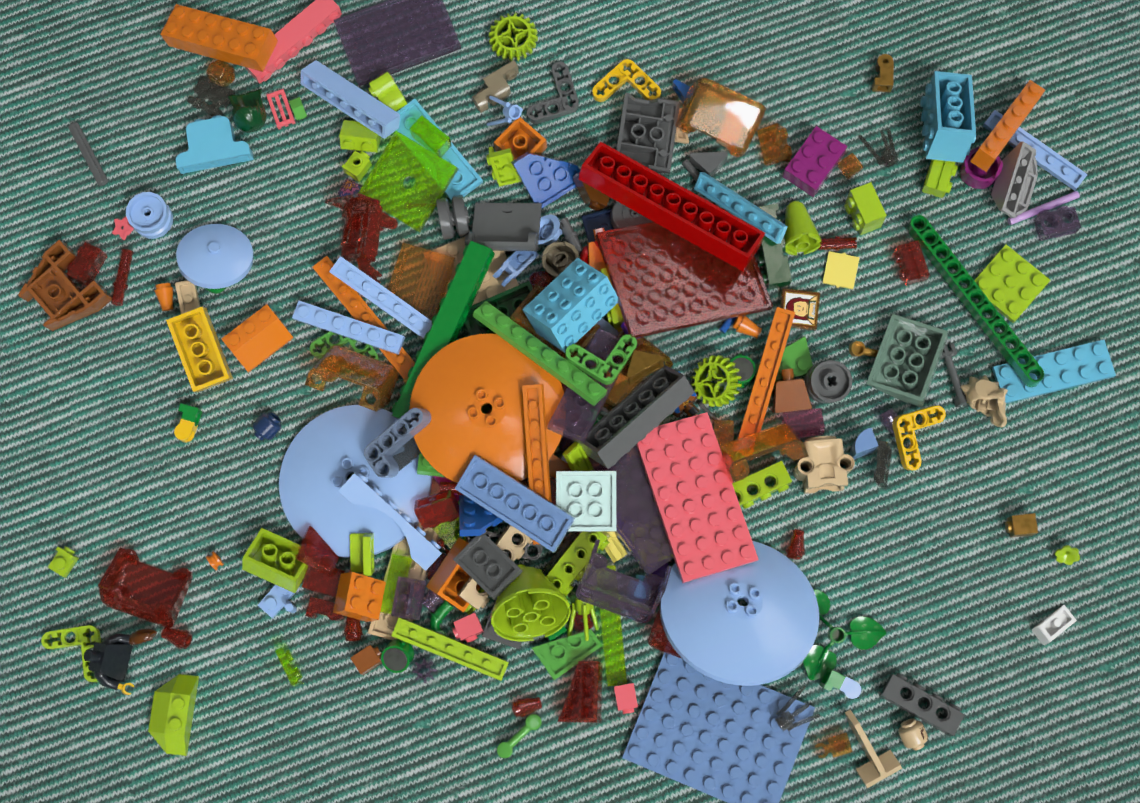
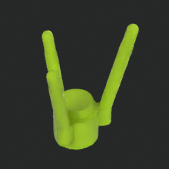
[567,597,599,641]

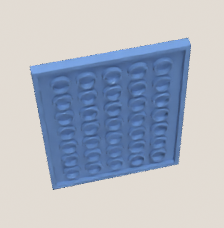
[622,646,815,803]

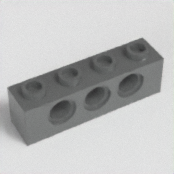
[879,673,965,736]

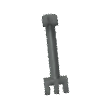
[940,342,968,408]

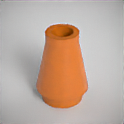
[154,283,173,311]
[732,314,762,339]

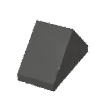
[689,152,728,177]

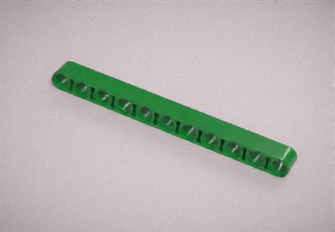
[908,215,1044,387]

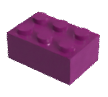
[783,126,848,197]

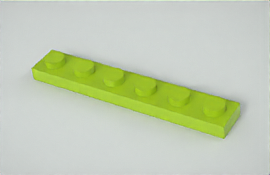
[391,617,509,681]

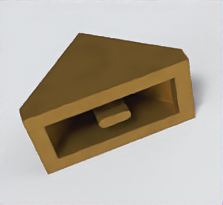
[627,350,664,385]

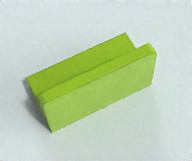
[350,533,375,576]

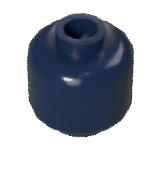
[253,411,282,440]

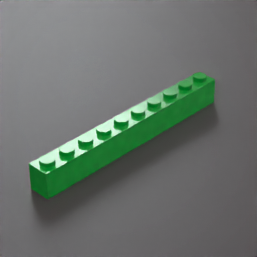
[392,241,495,419]

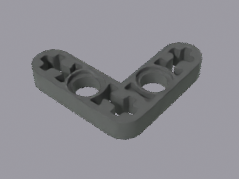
[527,61,579,124]

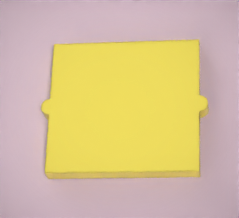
[822,251,860,289]

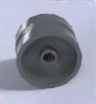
[436,195,470,240]
[804,360,852,404]

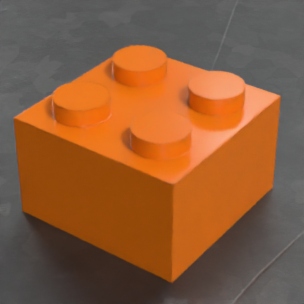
[494,117,547,160]
[333,572,386,622]

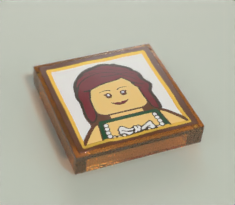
[780,288,820,331]

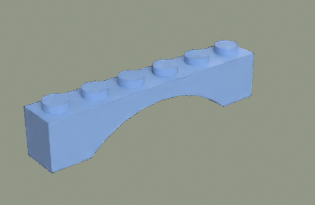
[338,473,442,571]

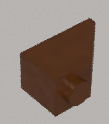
[573,172,610,210]

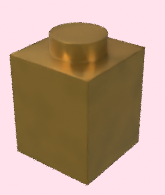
[1005,513,1038,538]

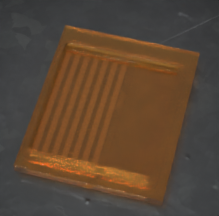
[387,242,455,321]

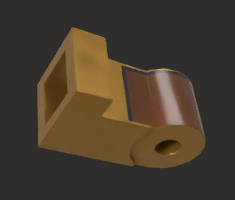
[872,54,894,92]

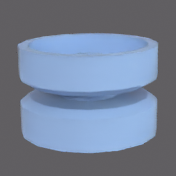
[126,192,173,239]

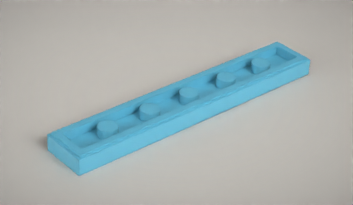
[694,172,788,244]

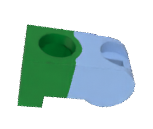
[819,667,861,699]

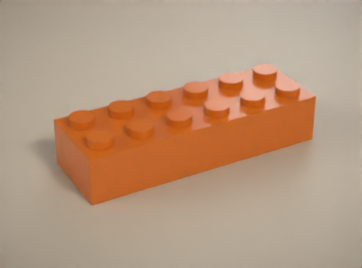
[160,4,278,72]

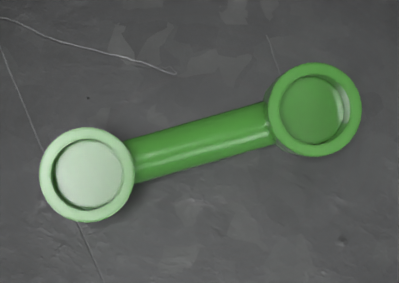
[497,714,542,758]

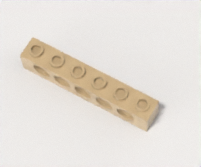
[457,524,533,610]

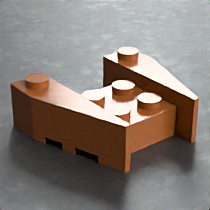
[18,239,113,331]

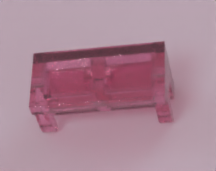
[782,408,825,439]

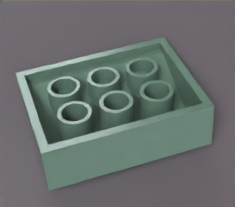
[866,314,948,408]

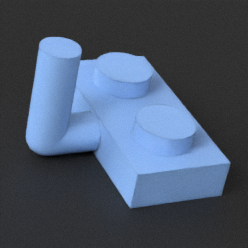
[258,585,299,618]

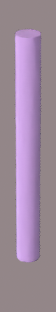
[1008,191,1080,225]

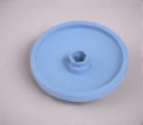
[176,224,253,289]

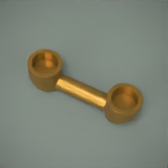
[849,341,879,357]

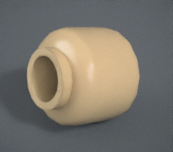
[898,719,928,750]

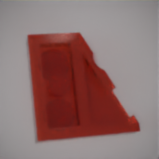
[295,526,339,576]

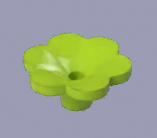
[1055,545,1080,565]

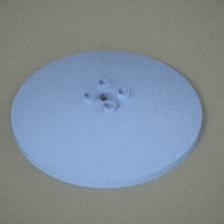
[279,405,432,558]
[660,541,819,686]

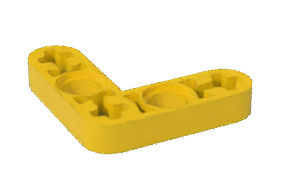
[592,59,661,102]
[892,406,946,470]

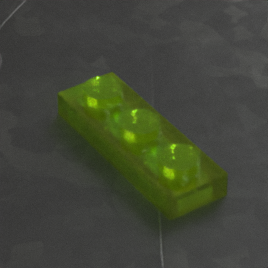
[380,554,412,616]

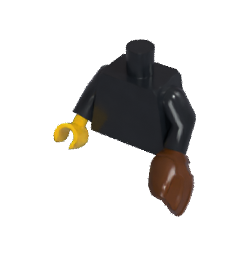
[84,629,157,695]

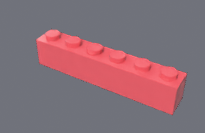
[245,0,342,84]

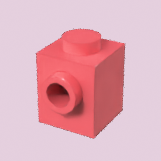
[452,613,484,643]

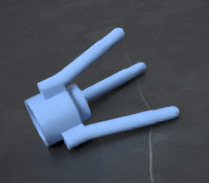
[487,96,523,126]

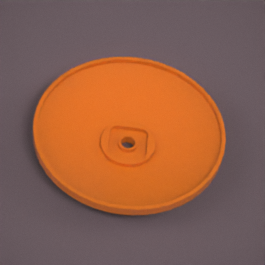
[410,334,566,484]

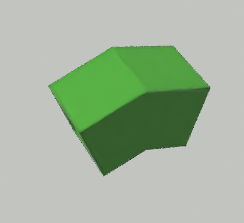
[289,97,308,121]

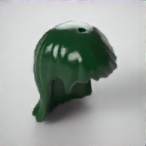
[228,88,266,133]

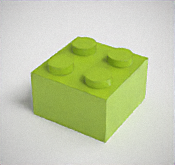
[844,182,887,236]

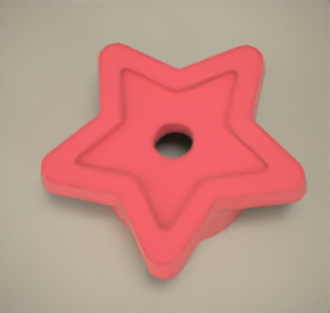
[112,216,134,240]

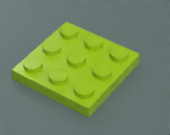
[974,245,1051,323]

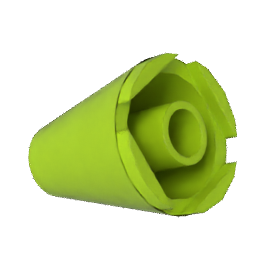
[784,201,821,255]

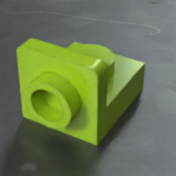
[48,546,79,578]

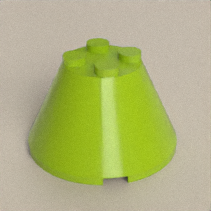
[491,564,571,642]

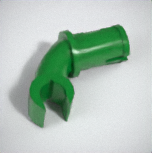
[430,600,453,636]

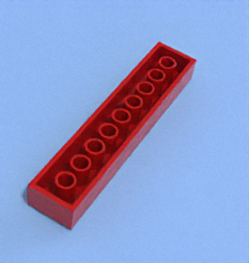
[578,141,766,271]

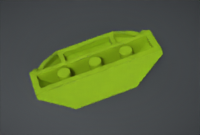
[148,674,199,756]

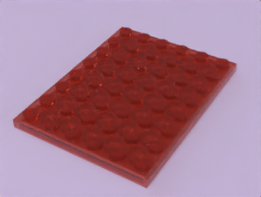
[595,209,773,338]

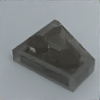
[874,441,892,487]

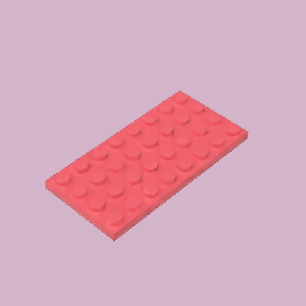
[636,412,759,583]

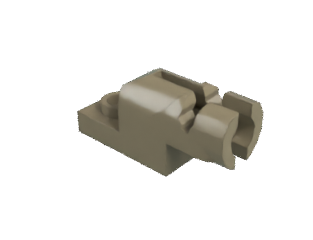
[472,60,519,113]

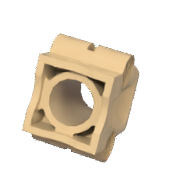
[793,436,855,494]

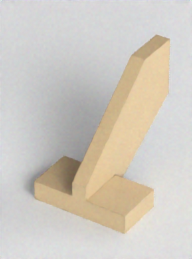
[845,710,902,788]

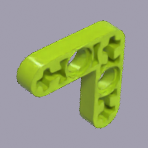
[41,625,101,683]

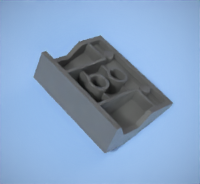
[616,93,680,173]

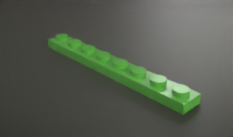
[473,301,607,406]

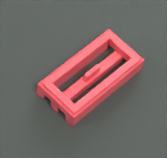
[266,89,296,129]

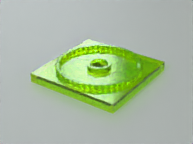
[358,131,458,232]

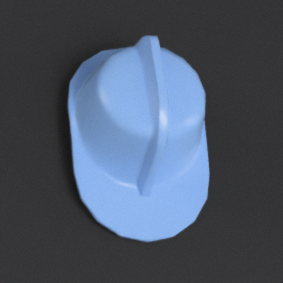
[538,214,562,245]

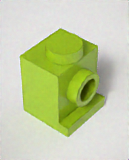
[341,151,372,182]

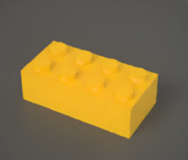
[166,307,233,392]

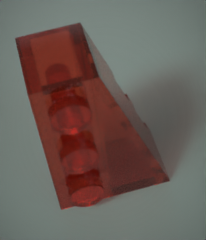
[557,661,603,723]

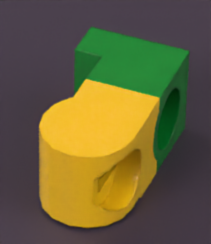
[174,403,202,443]

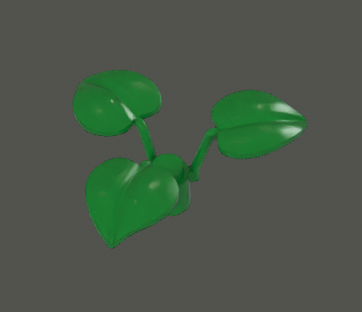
[803,589,886,680]

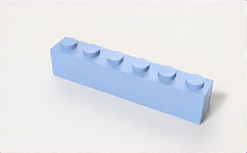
[300,60,400,139]

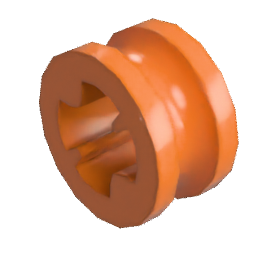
[206,551,224,570]

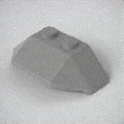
[991,141,1038,218]

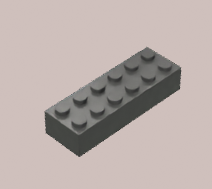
[578,365,694,469]

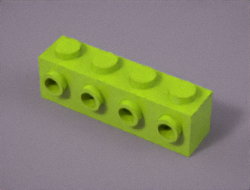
[546,532,610,597]

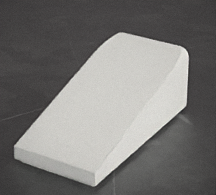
[1032,605,1077,645]

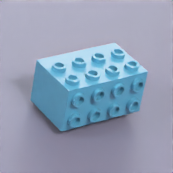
[920,71,976,163]
[522,257,620,353]

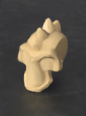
[961,375,1008,428]

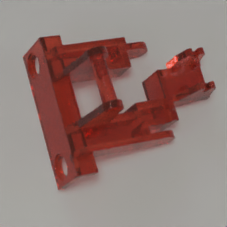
[325,193,398,284]

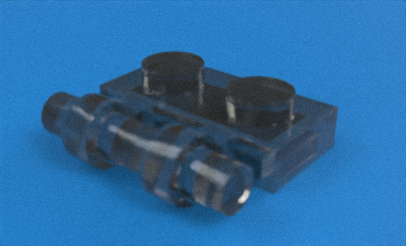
[187,75,235,116]

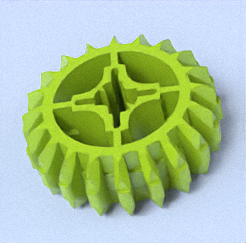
[489,12,538,62]
[691,355,742,407]

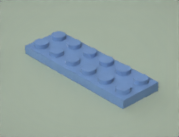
[455,455,575,553]

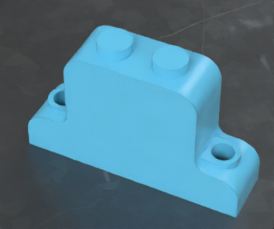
[176,115,254,174]

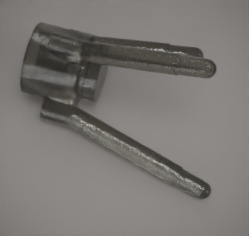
[858,128,899,168]
[774,685,820,732]

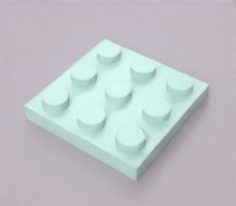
[556,471,617,532]

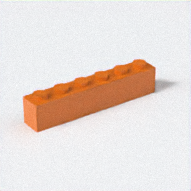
[971,80,1045,172]

